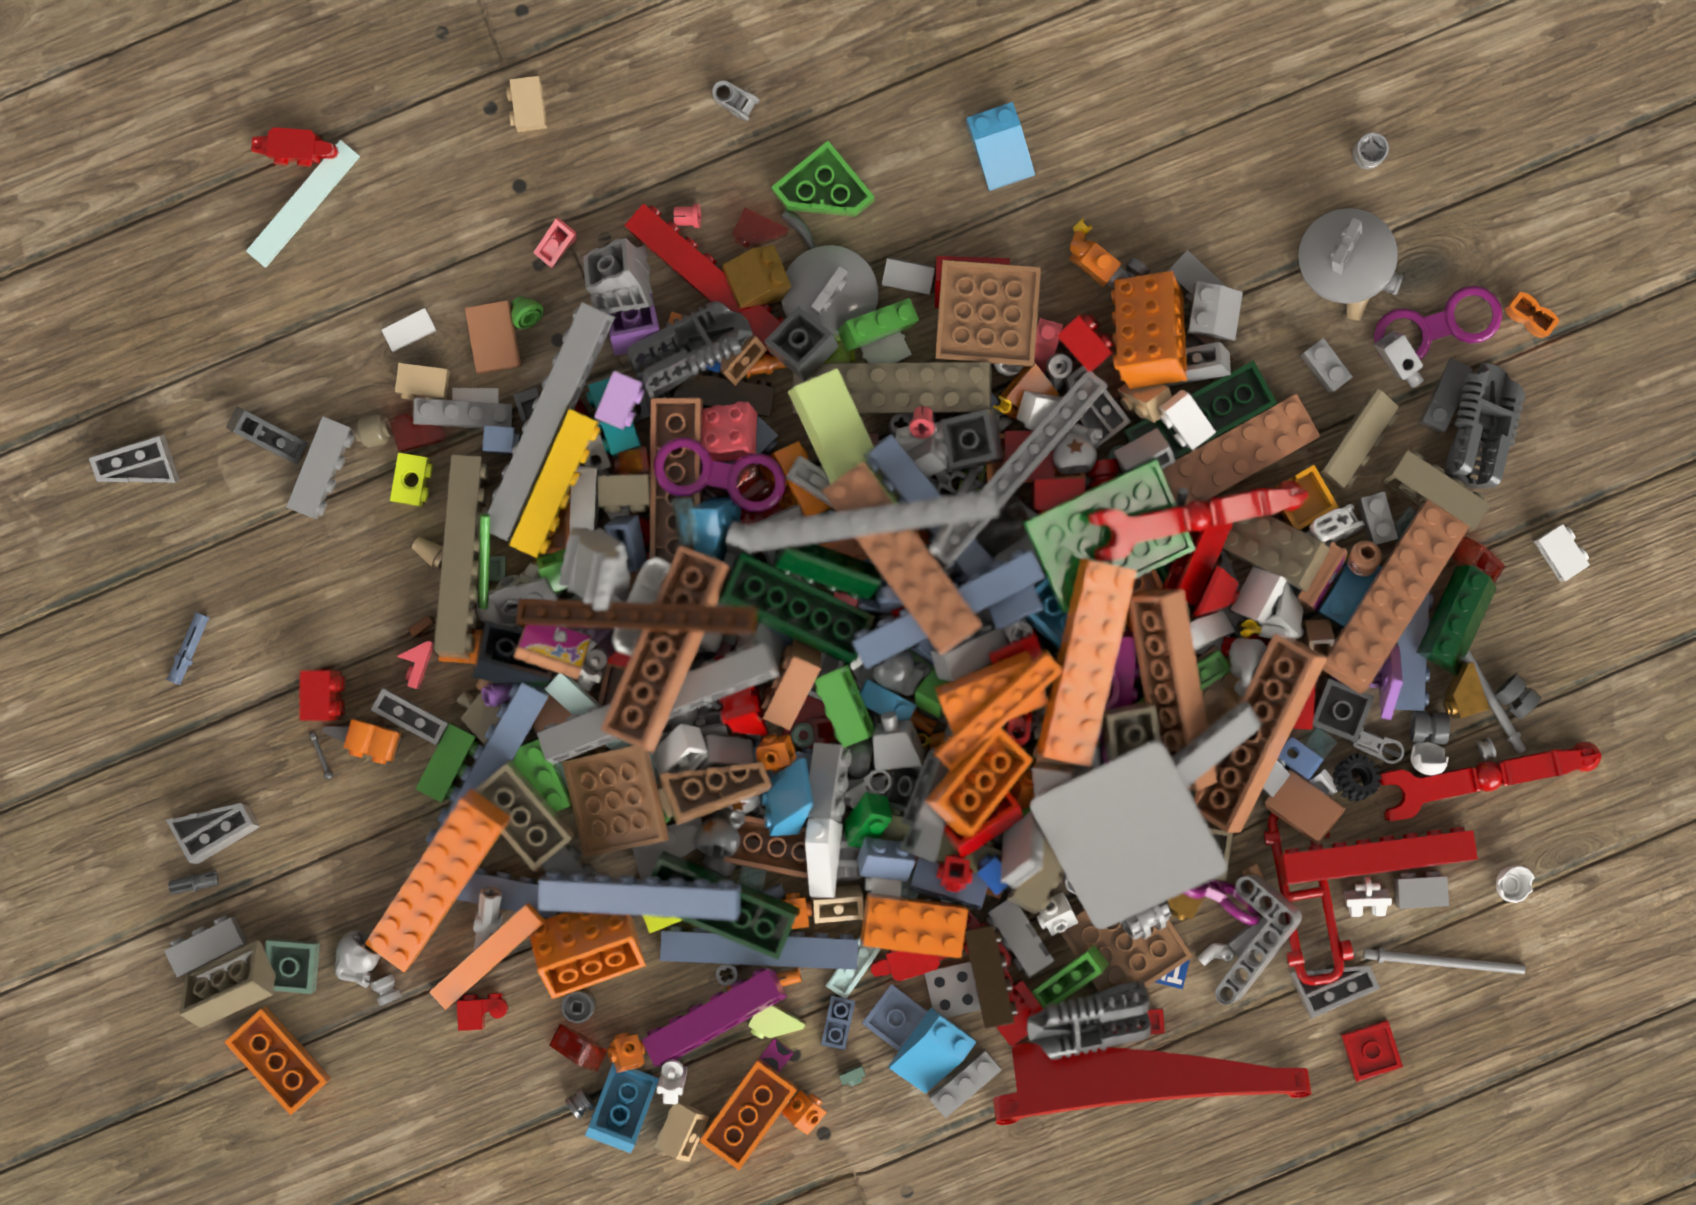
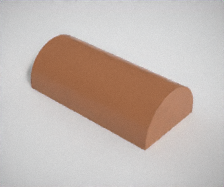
[724,816,808,879]

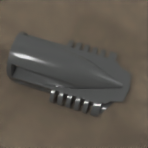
[627,301,753,400]
[1444,363,1525,489]
[1026,981,1151,1060]

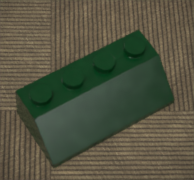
[775,543,881,600]
[1416,565,1497,675]

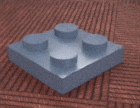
[862,983,928,1051]

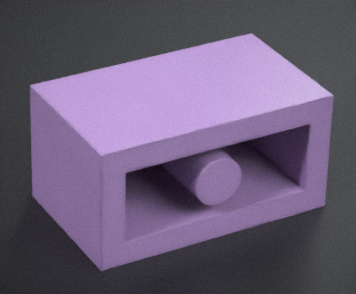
[595,371,645,430]

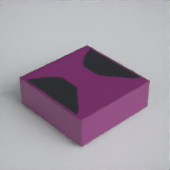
[759,1037,794,1073]

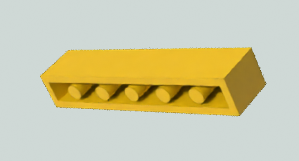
[510,409,601,558]

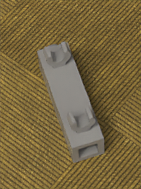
[897,436,952,498]

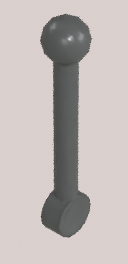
[309,731,333,779]

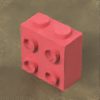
[701,401,757,462]

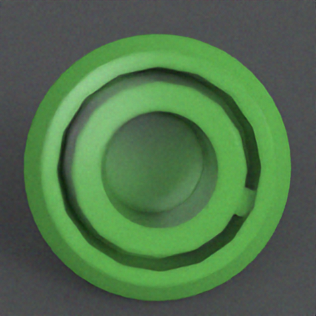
[511,296,544,329]

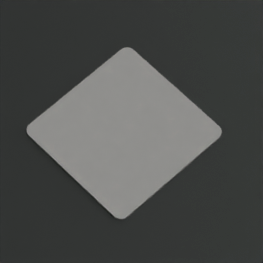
[1031,742,1227,929]

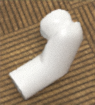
[1196,943,1235,966]

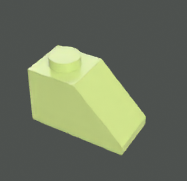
[748,1004,806,1039]

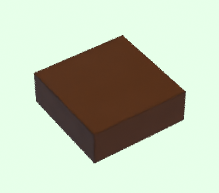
[408,615,436,637]

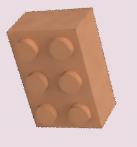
[760,639,821,730]

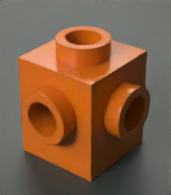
[756,734,797,772]
[781,892,813,929]
[608,1032,645,1073]
[781,1090,827,1135]

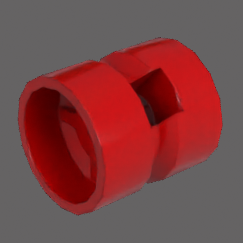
[1087,459,1120,490]

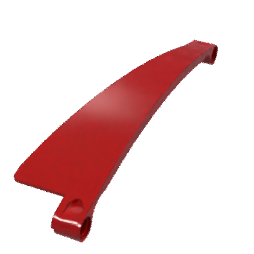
[993,1043,1312,1125]

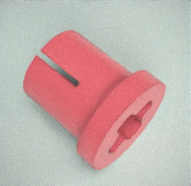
[674,204,701,228]
[909,406,934,439]

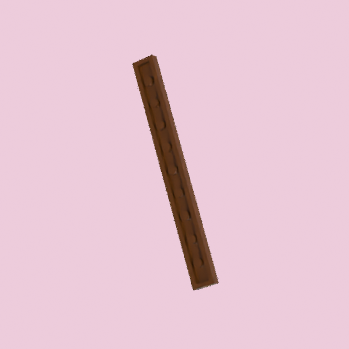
[516,599,757,634]

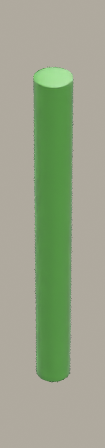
[478,514,490,609]

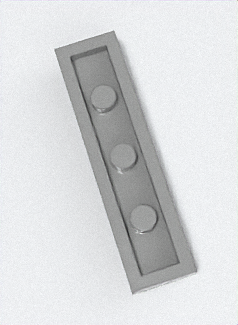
[413,398,512,429]

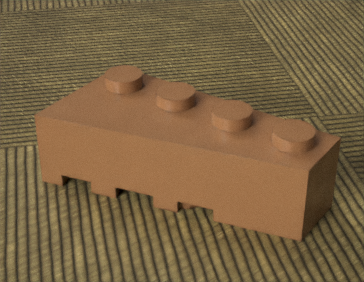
[659,762,771,825]

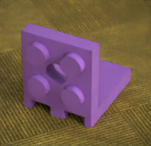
[1330,645,1403,720]

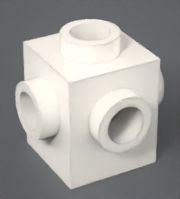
[1037,892,1078,936]

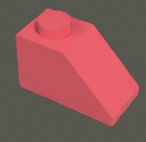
[1034,318,1063,374]

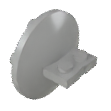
[1298,208,1398,304]
[781,245,878,343]

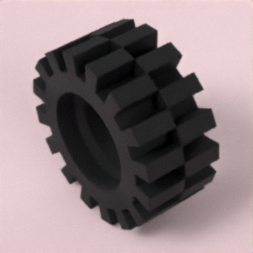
[1333,754,1381,802]

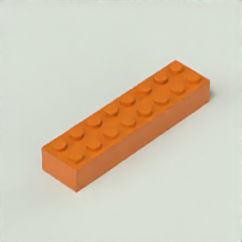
[1036,558,1136,767]
[365,789,511,973]

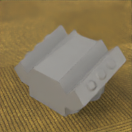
[583,238,654,313]
[559,528,630,610]

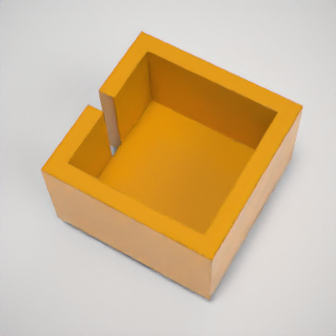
[1274,465,1338,530]

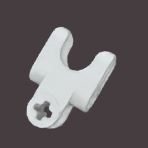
[1306,504,1366,547]

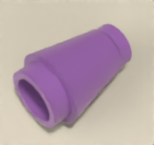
[482,682,514,707]

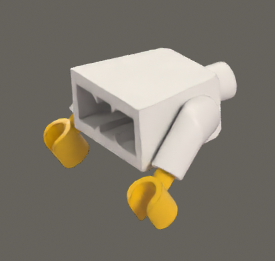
[1240,583,1304,639]

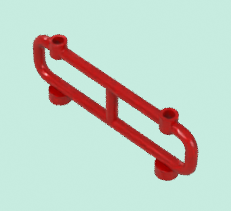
[1263,812,1354,985]

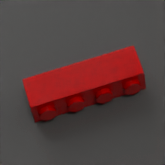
[1162,522,1233,606]

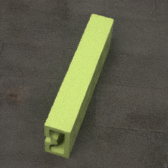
[788,368,898,505]

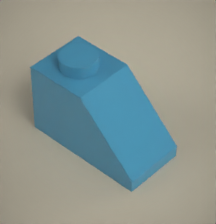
[860,679,917,721]

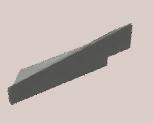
[900,737,950,862]

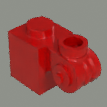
[457,993,509,1031]

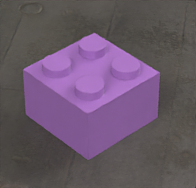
[607,293,662,356]

